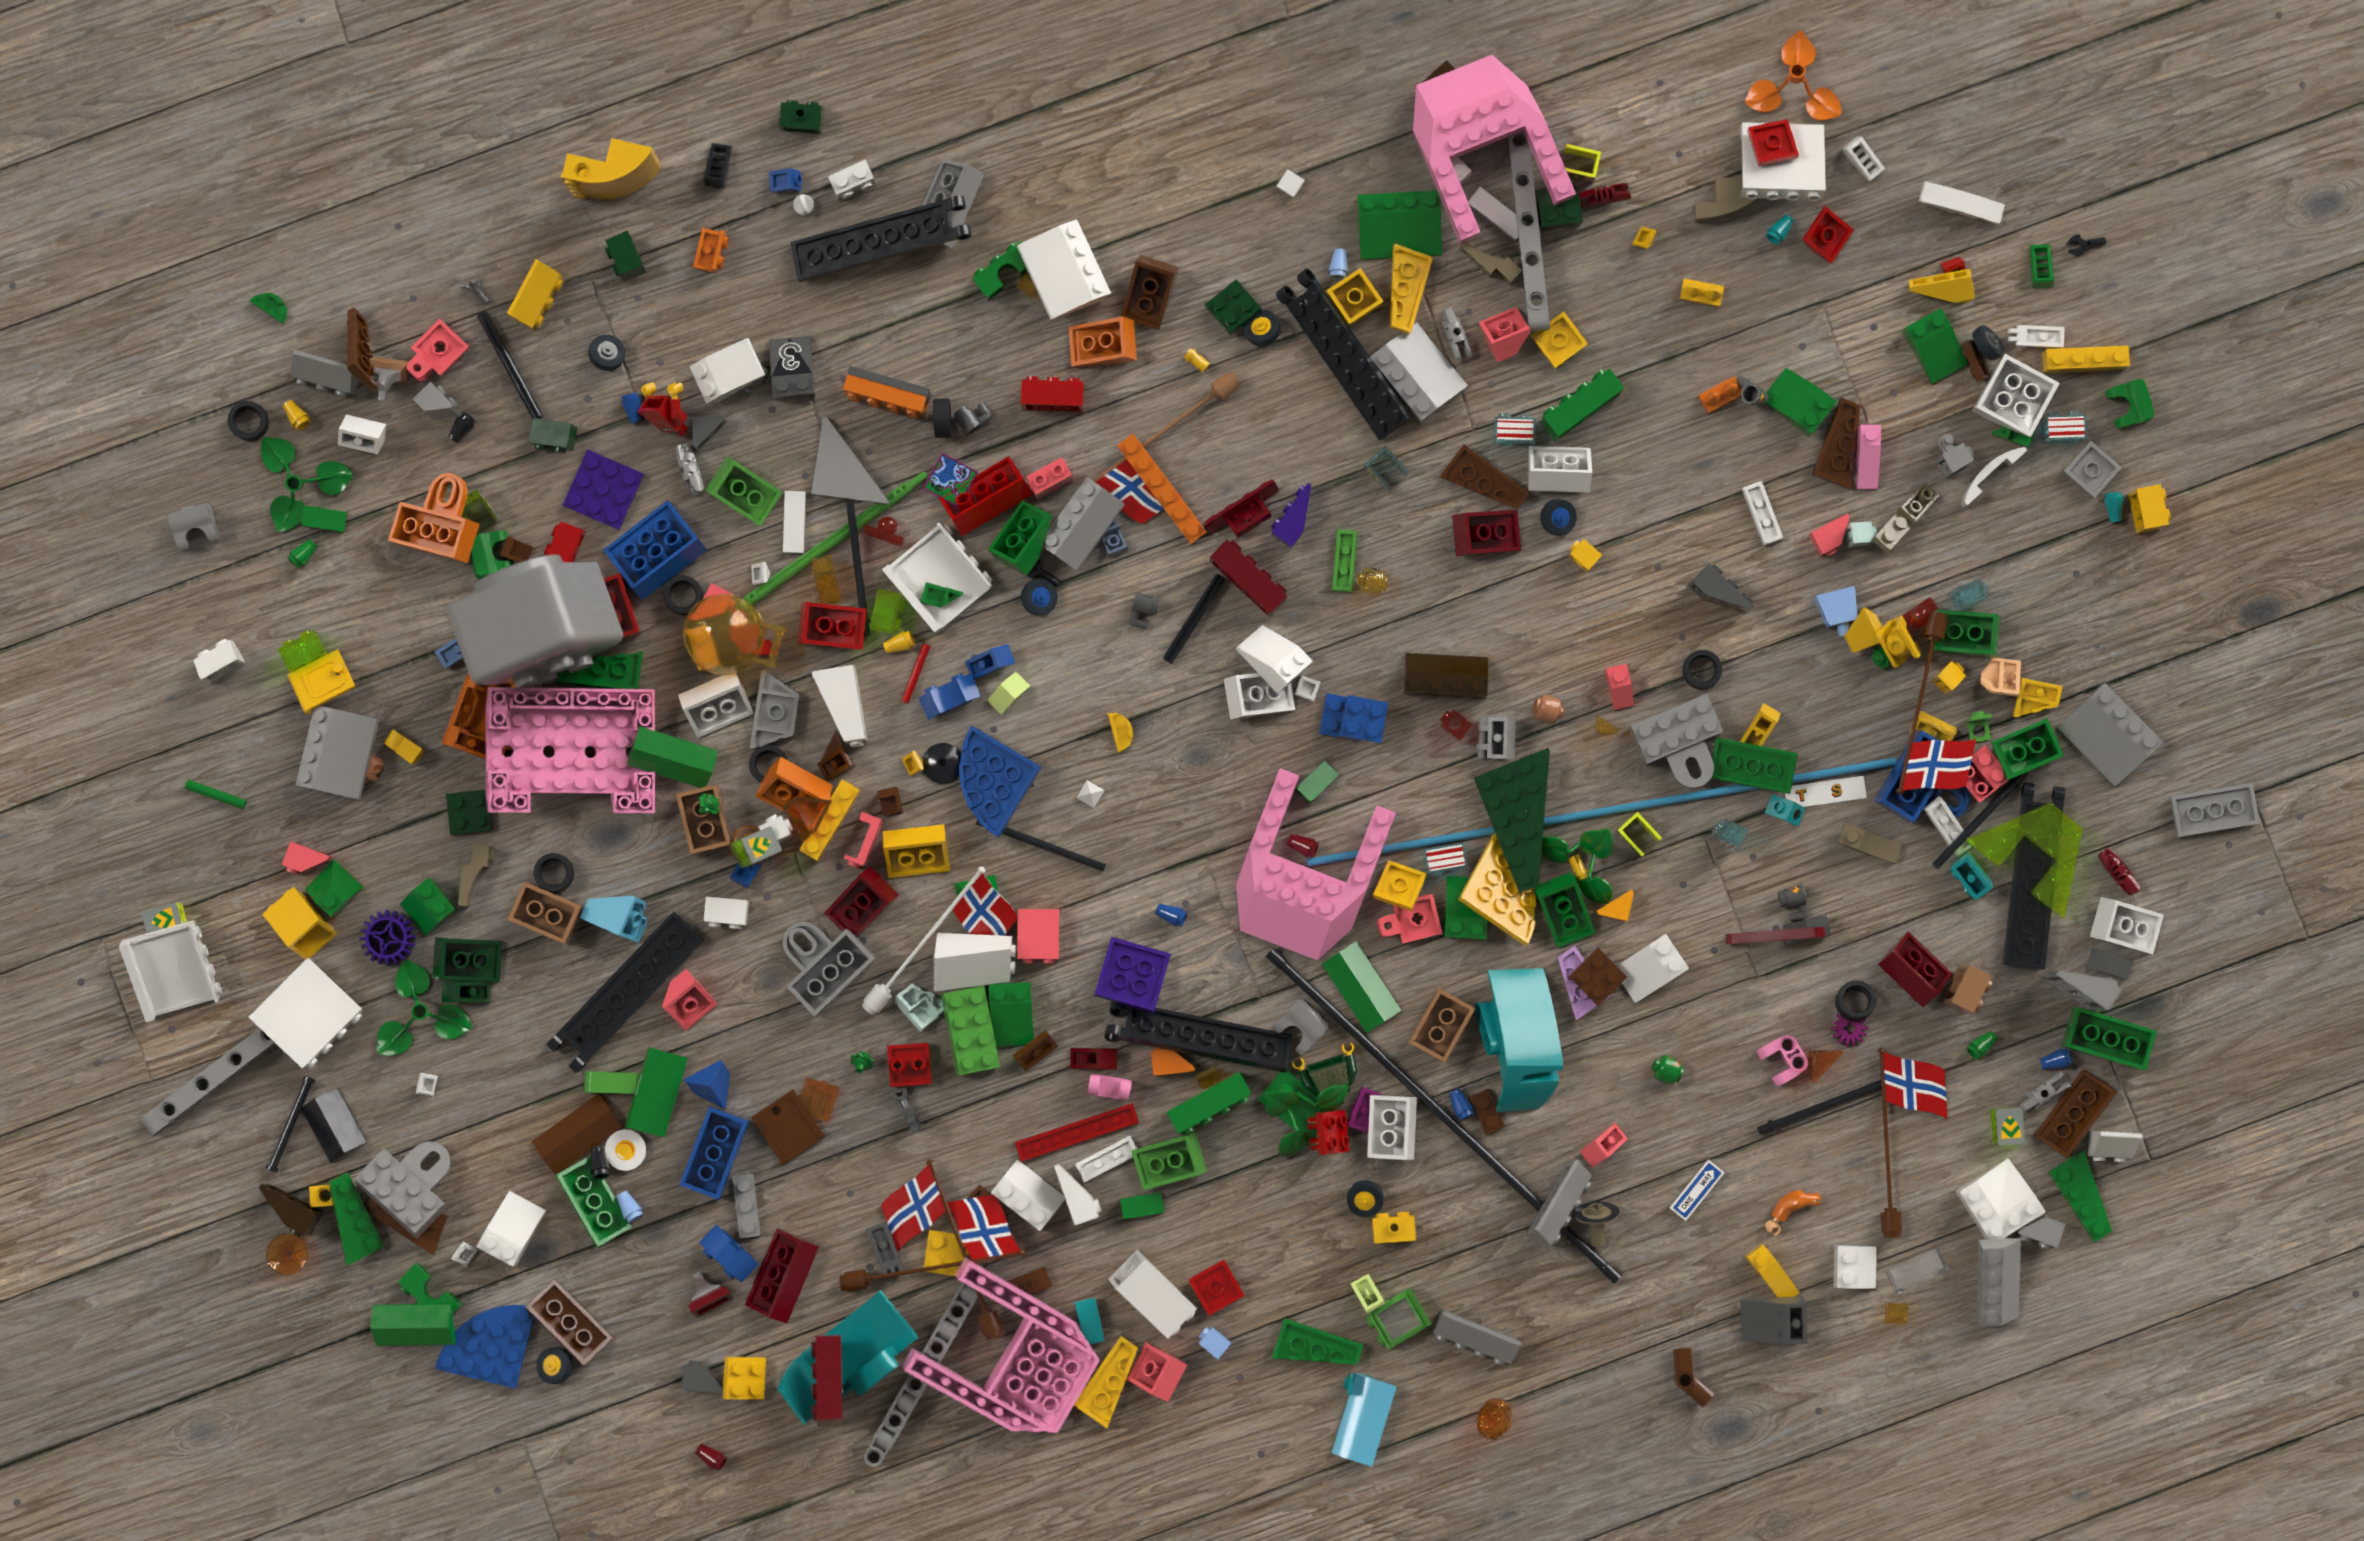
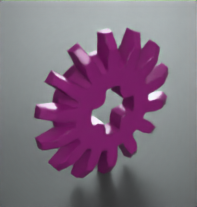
[1831,1010,1868,1047]

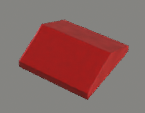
[1802,206,1854,263]

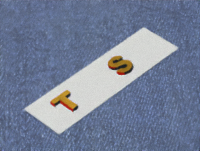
[1785,776,1867,807]

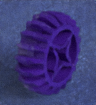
[359,910,416,966]

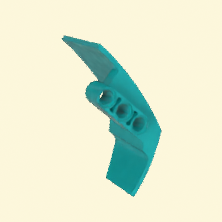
[1475,968,1563,1112]
[777,1290,919,1425]

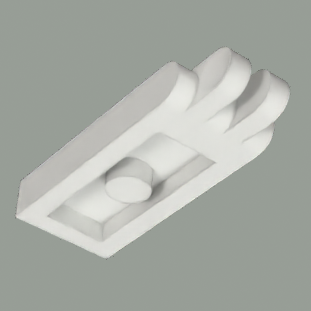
[2008,325,2065,348]

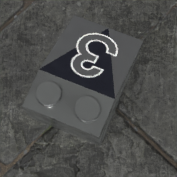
[769,336,816,401]

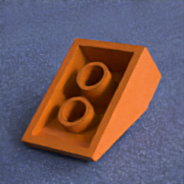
[1068,316,1137,367]

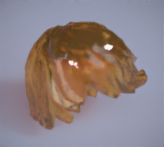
[1475,1398,1513,1440]

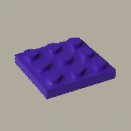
[562,449,644,531]
[1094,937,1171,1013]

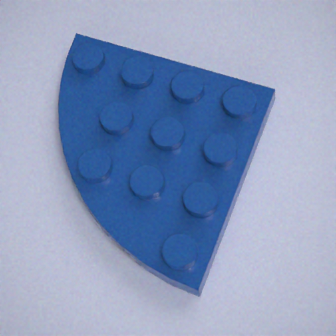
[959,725,1042,838]
[435,1305,534,1389]

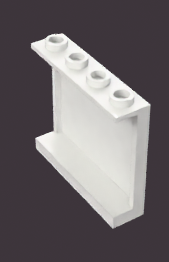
[1740,122,1826,201]
[882,523,993,634]
[119,920,222,1022]
[249,958,363,1071]

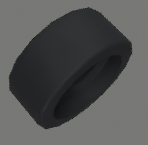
[933,398,952,438]
[228,401,269,441]
[663,575,704,616]
[1682,650,1722,690]
[749,745,788,783]
[533,853,575,893]
[1835,980,1876,1022]

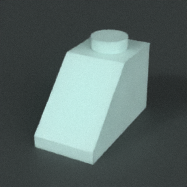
[1845,522,1877,548]

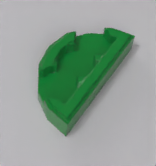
[249,293,287,325]

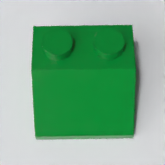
[400,877,458,936]

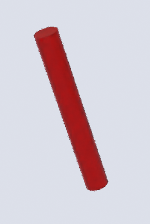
[901,643,931,704]

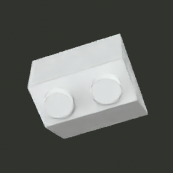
[194,639,246,683]
[1834,1245,1877,1289]

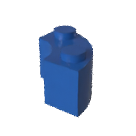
[918,673,981,720]
[699,1224,759,1282]

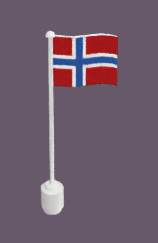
[862,867,1018,1015]

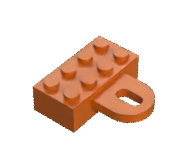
[388,473,479,564]

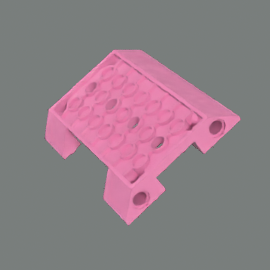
[486,687,655,813]

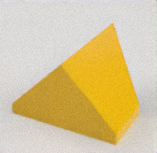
[1844,607,1882,653]

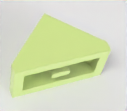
[987,672,1030,715]
[1351,1274,1385,1313]

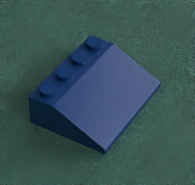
[603,500,707,600]

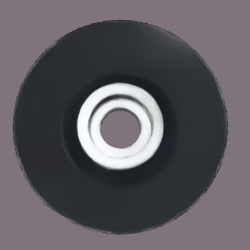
[922,743,961,784]

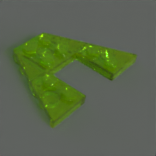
[1966,803,2083,919]

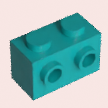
[1950,851,1993,901]

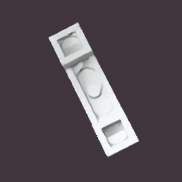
[1961,447,2027,508]

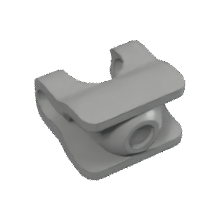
[168,503,220,552]
[1273,1000,1328,1055]

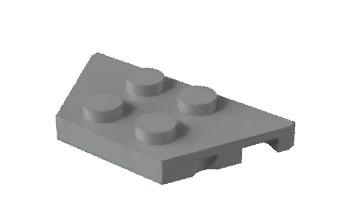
[750,670,800,749]

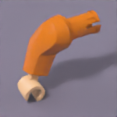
[1765,1190,1821,1236]

